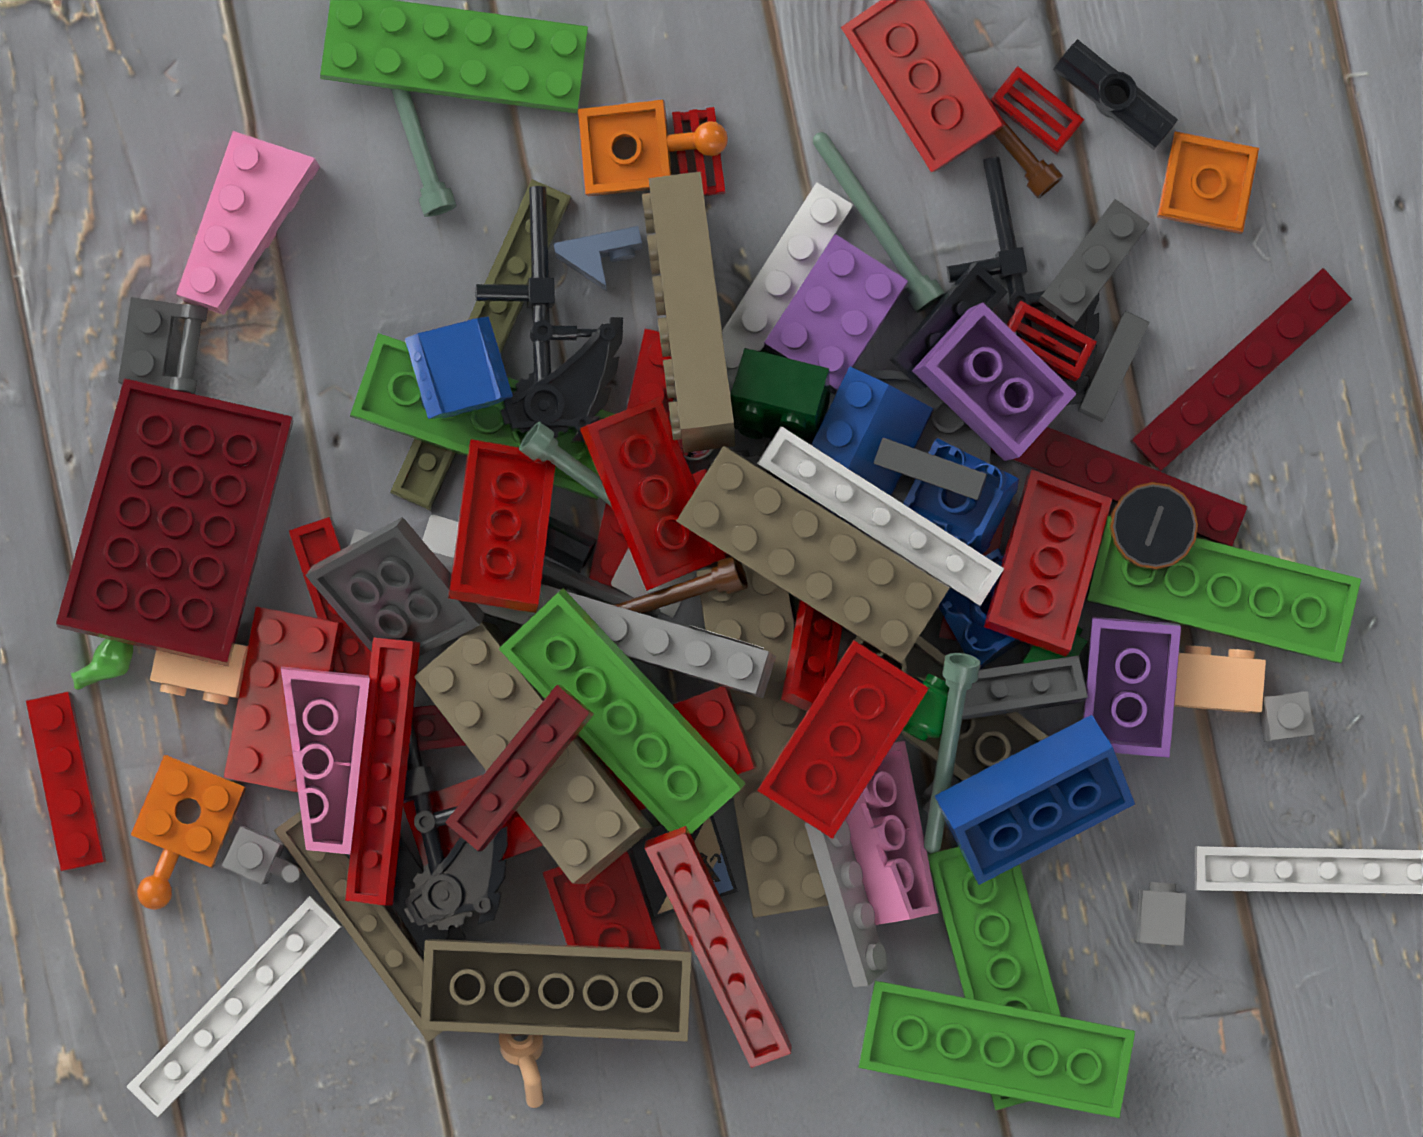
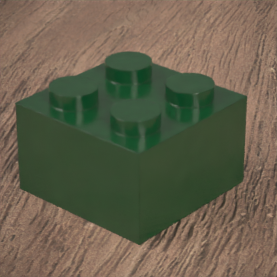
[730,348,830,445]

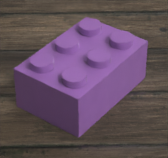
[763,234,908,395]
[912,303,1076,461]
[1082,616,1181,758]

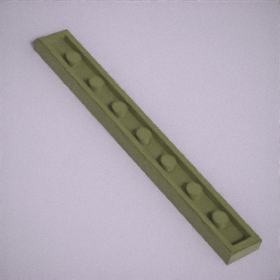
[390,179,572,511]

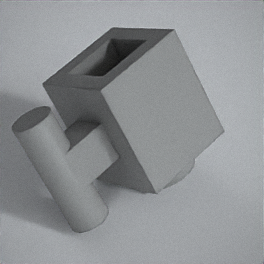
[222,826,305,885]

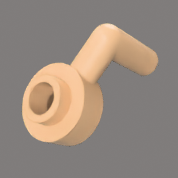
[499,1033,544,1108]

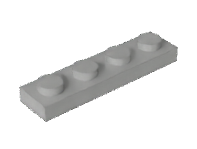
[805,821,888,987]

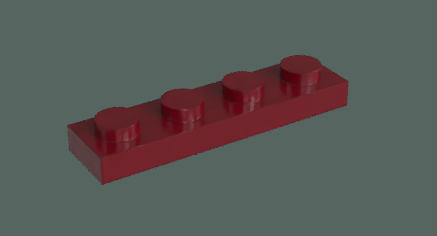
[445,685,594,851]

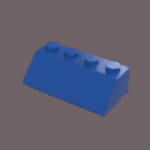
[791,366,934,538]
[935,715,1135,885]

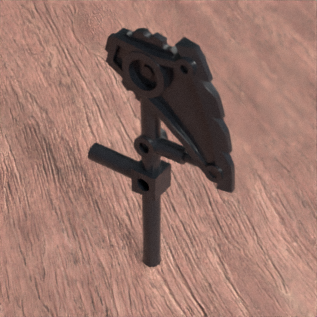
[947,156,1099,406]
[475,186,623,443]
[404,721,508,930]

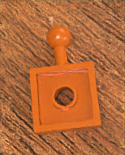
[578,99,728,197]
[131,754,246,910]

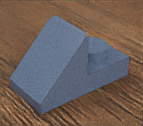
[553,226,643,291]

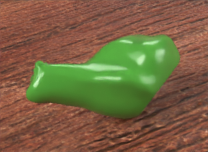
[71,639,133,690]

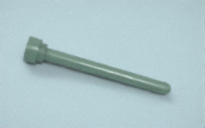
[391,89,457,217]
[813,132,945,313]
[519,422,612,507]
[924,653,980,853]

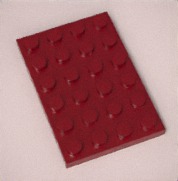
[56,378,294,667]

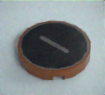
[1109,482,1198,570]

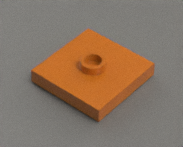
[1157,131,1259,234]

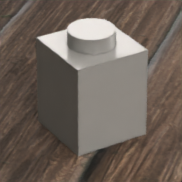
[1260,691,1315,742]
[1135,882,1187,946]

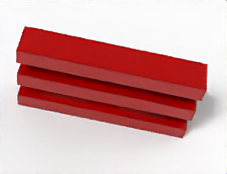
[990,66,1085,155]
[672,107,725,196]
[1007,301,1097,382]

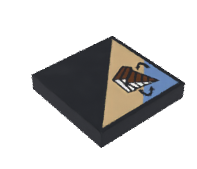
[632,815,738,918]

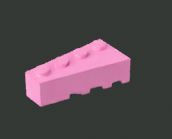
[176,131,320,315]
[281,666,370,854]
[845,741,939,925]

